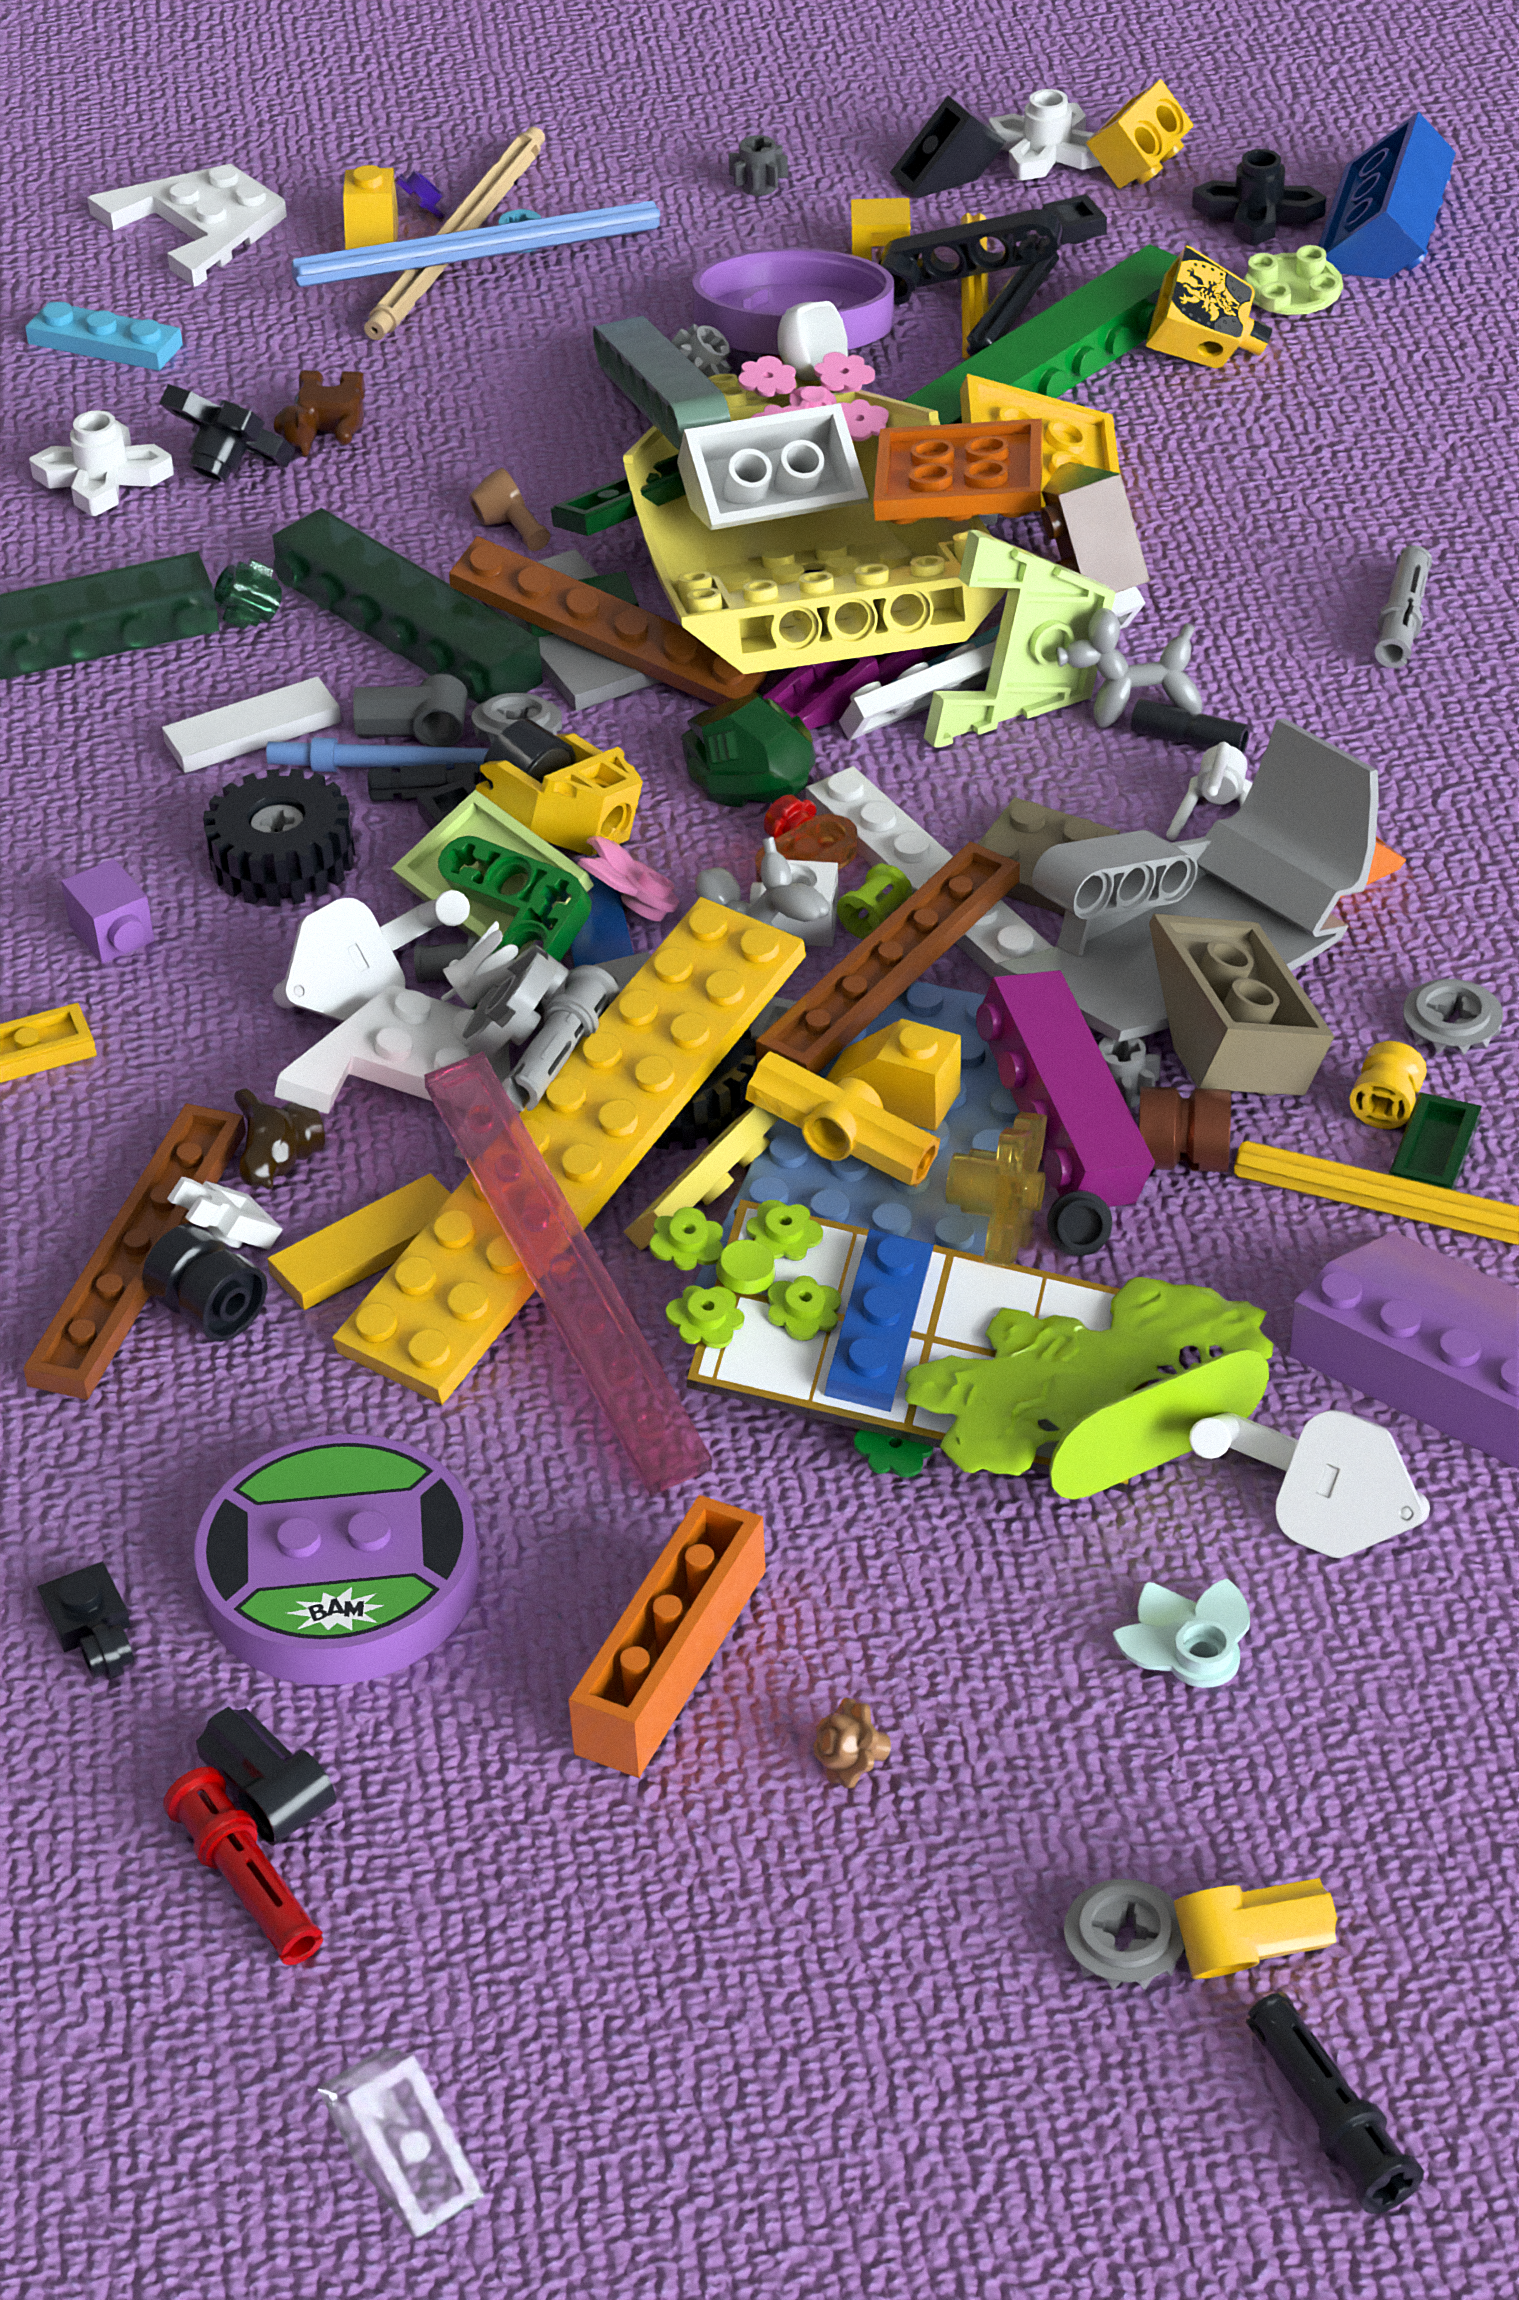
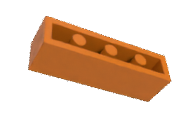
[568,1494,766,1778]

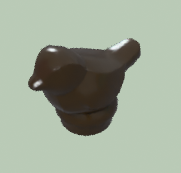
[234,1088,325,1189]

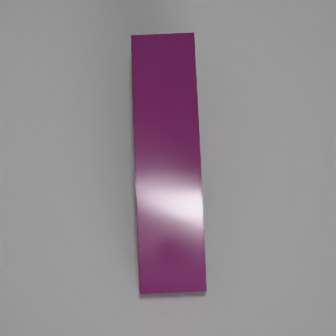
[763,642,962,730]

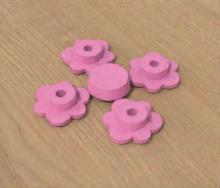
[738,352,889,441]

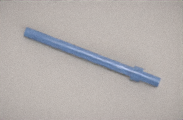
[266,737,489,772]

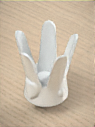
[441,921,519,1009]

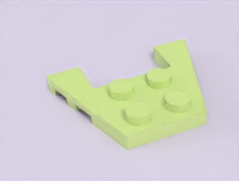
[924,529,1116,747]

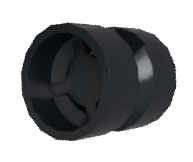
[142,1223,268,1342]

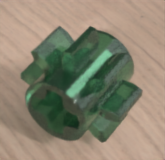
[214,558,282,630]

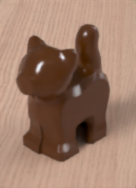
[274,370,366,457]

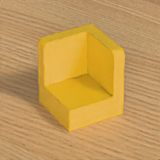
[851,198,911,261]

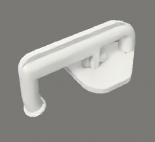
[273,890,470,1022]
[1189,1410,1430,1558]

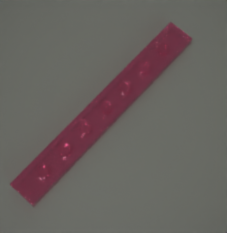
[424,1052,712,1496]

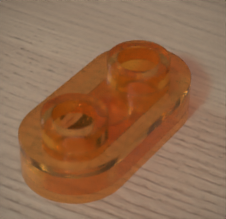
[755,814,858,883]

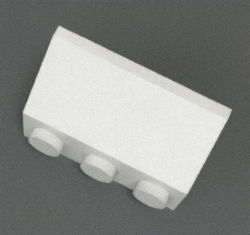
[677,403,869,530]

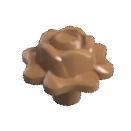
[813,1697,891,1789]

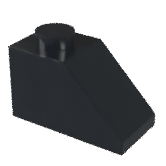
[890,95,1006,198]

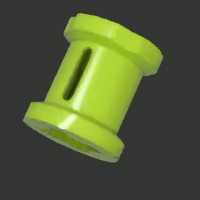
[837,863,913,940]

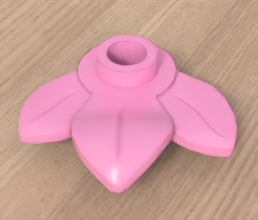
[577,836,679,921]

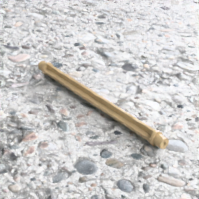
[364,127,545,340]

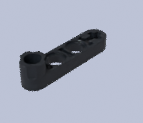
[878,209,1063,304]

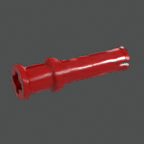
[163,1766,323,1965]

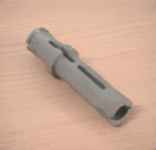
[1375,545,1432,668]

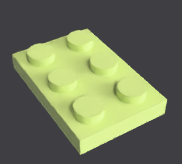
[391,790,594,958]

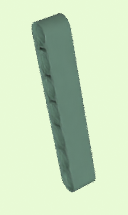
[593,316,731,450]

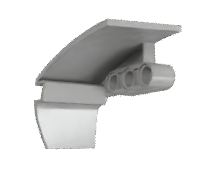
[993,718,1379,1042]

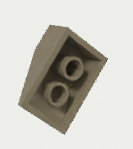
[1149,913,1335,1096]

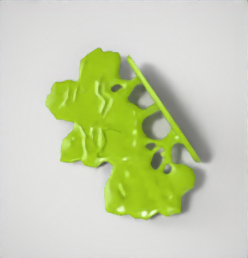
[904,1277,1274,1500]

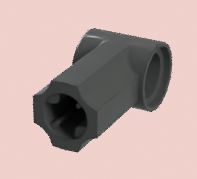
[353,674,468,747]

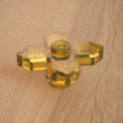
[946,1111,1047,1267]

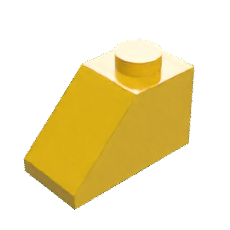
[343,165,399,250]
[825,1019,961,1131]

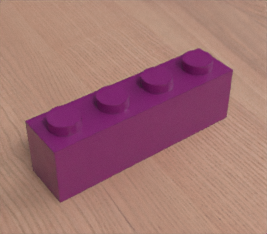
[976,970,1155,1207]

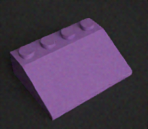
[1289,1231,1519,1470]

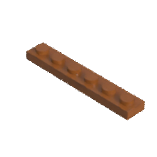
[449,536,767,706]
[756,841,1020,1074]
[23,1103,246,1400]

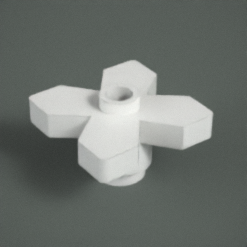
[989,89,1102,181]
[29,410,174,516]

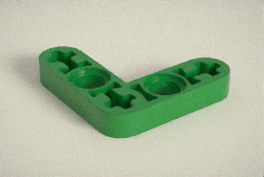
[438,836,592,1010]

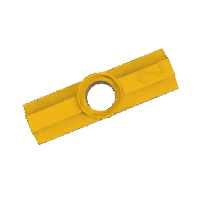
[745,1051,941,1188]

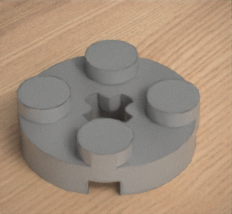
[462,944,568,1064]

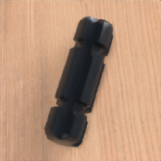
[367,762,480,802]

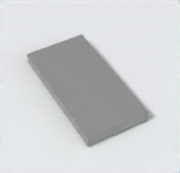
[486,549,662,711]

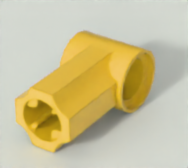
[1173,1878,1337,1980]

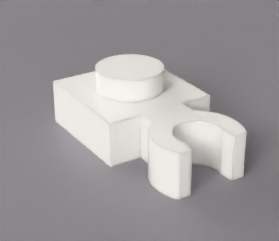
[167,1177,283,1250]

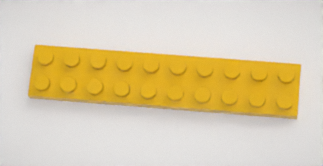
[332,897,806,1405]

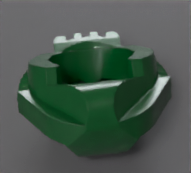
[681,692,816,808]

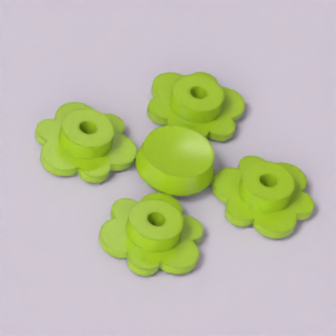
[650,1200,842,1349]

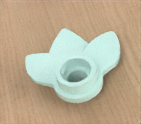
[1113,1579,1250,1688]

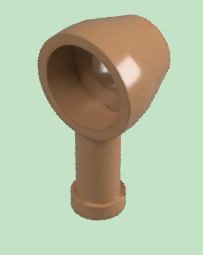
[468,467,550,551]

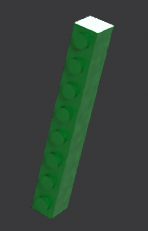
[903,244,1178,425]

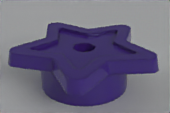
[395,170,445,219]

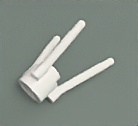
[1166,742,1253,841]

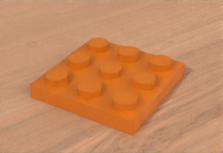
[873,418,1043,524]

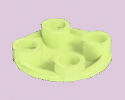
[1244,245,1343,315]

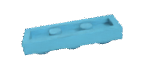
[25,301,183,371]

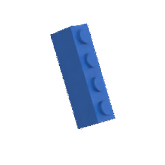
[1318,111,1456,279]

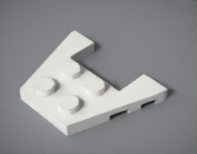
[87,164,287,287]
[274,984,513,1163]

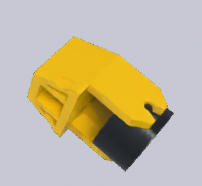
[475,719,643,856]

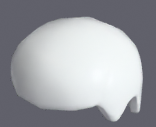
[777,301,848,381]

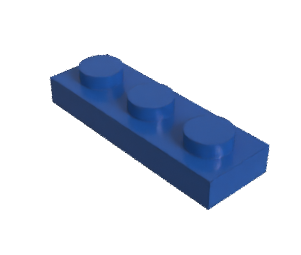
[824,1229,934,1412]

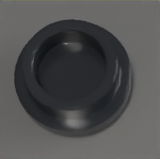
[1047,1190,1113,1256]

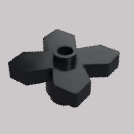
[1192,149,1327,246]
[159,384,295,483]

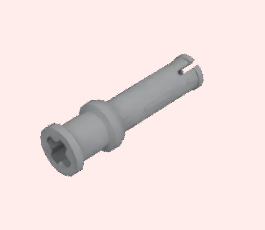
[499,965,620,1112]

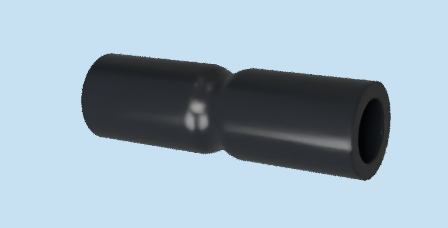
[1131,698,1250,754]

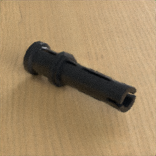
[1246,1992,1424,2214]

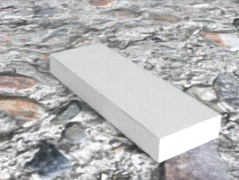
[162,676,341,773]

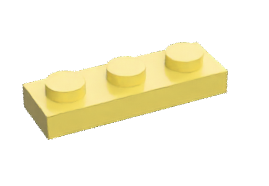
[623,1105,780,1251]

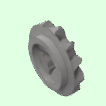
[471,693,562,745]
[1403,979,1503,1056]
[1064,1879,1185,1990]

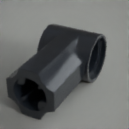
[196,1706,336,1846]

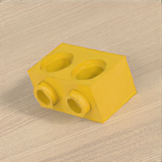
[1085,79,1194,189]

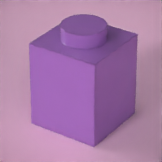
[61,858,155,964]

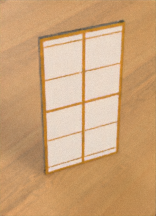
[686,1199,1148,1493]

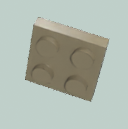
[977,797,1120,915]

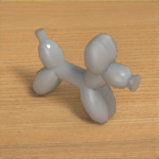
[1056,607,1202,728]
[695,837,830,927]

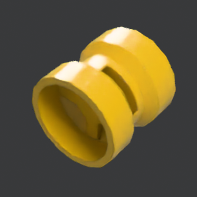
[1349,1041,1427,1130]

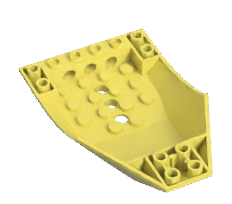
[623,374,1008,674]

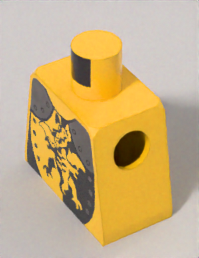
[1145,245,1272,368]

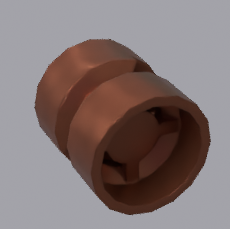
[1139,1086,1231,1172]

